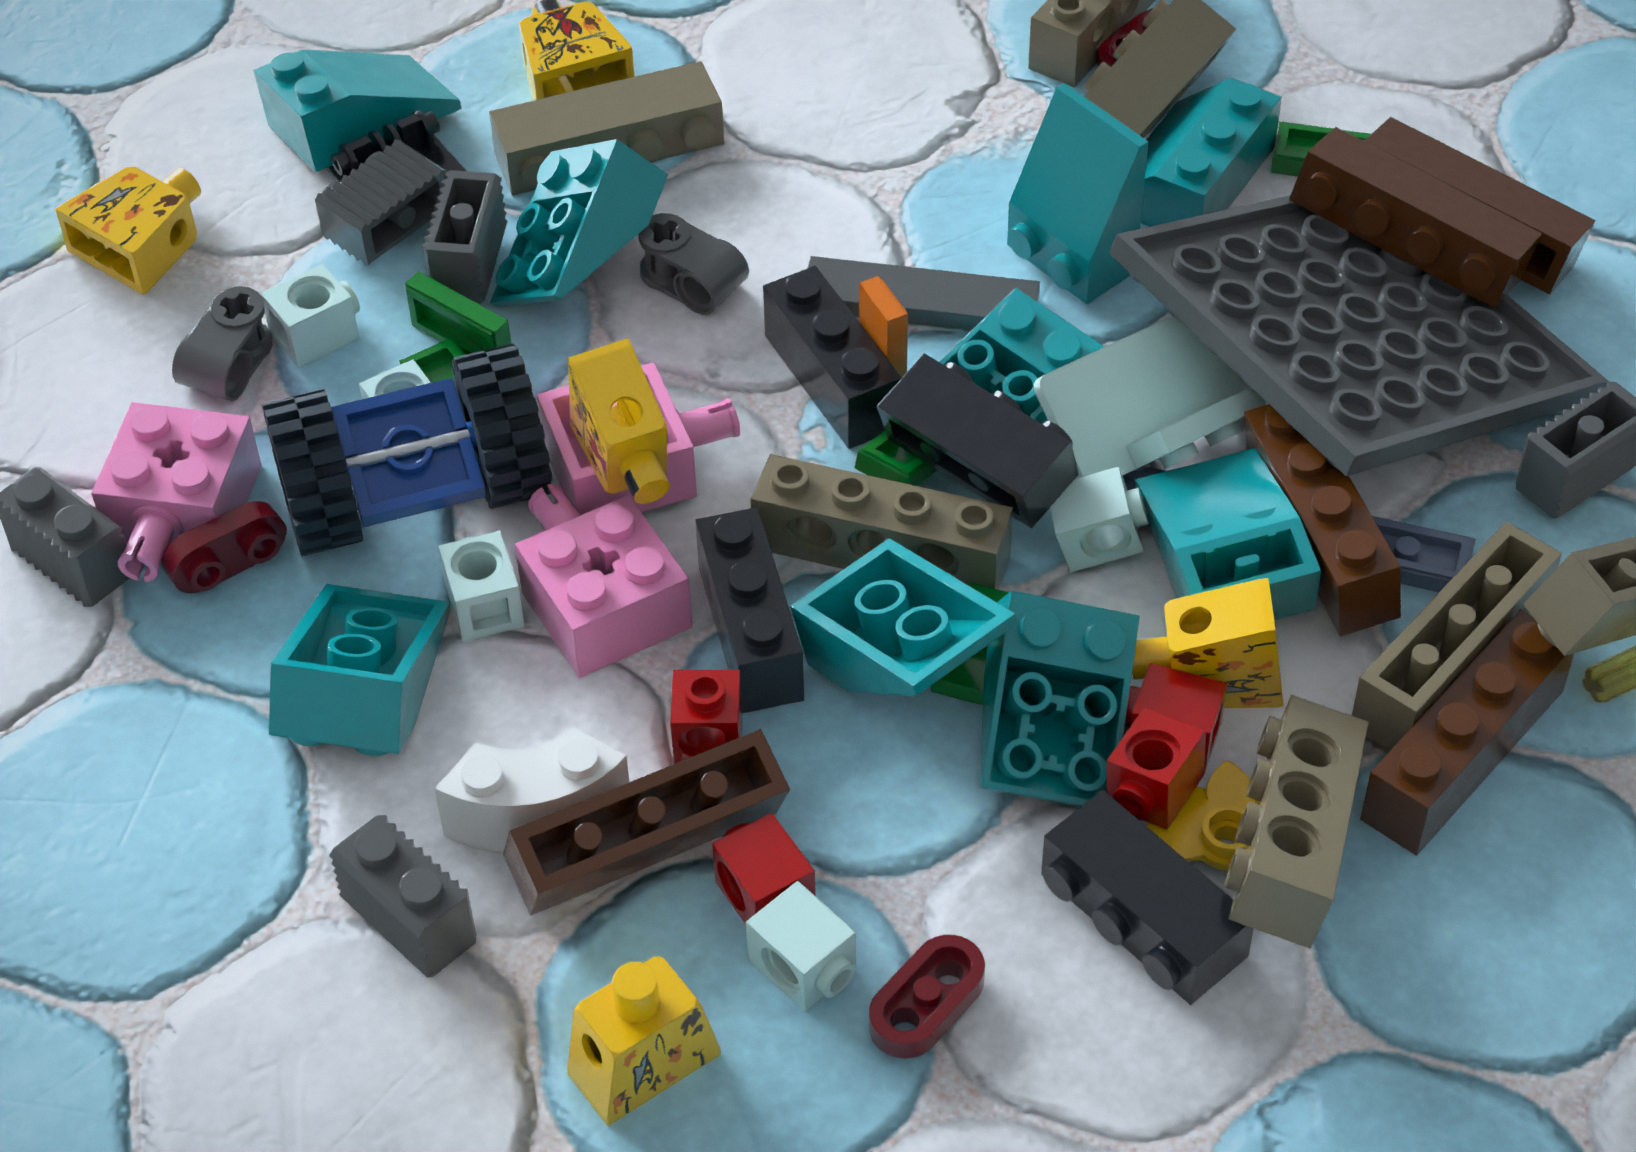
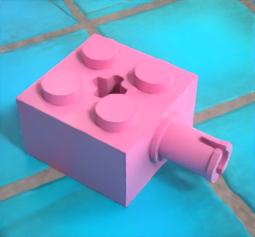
[536,362,740,515]
[91,402,262,582]
[515,484,693,678]

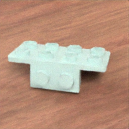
[1034,316,1266,478]

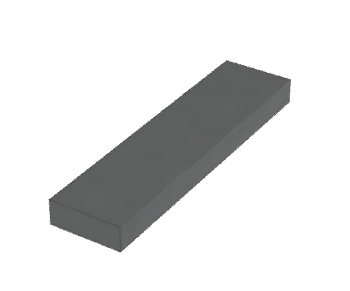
[808,256,1040,330]

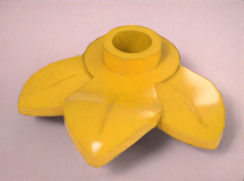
[1146,761,1257,871]

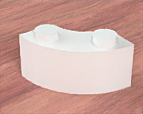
[434,726,630,853]

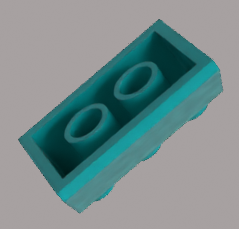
[1141,78,1282,227]

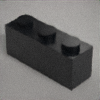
[763,265,902,449]
[877,353,1079,529]
[695,507,804,713]
[1041,790,1254,1005]

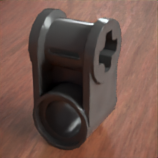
[638,213,750,315]
[172,286,273,401]

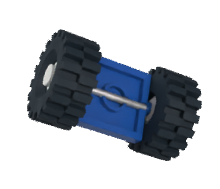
[262,343,553,557]

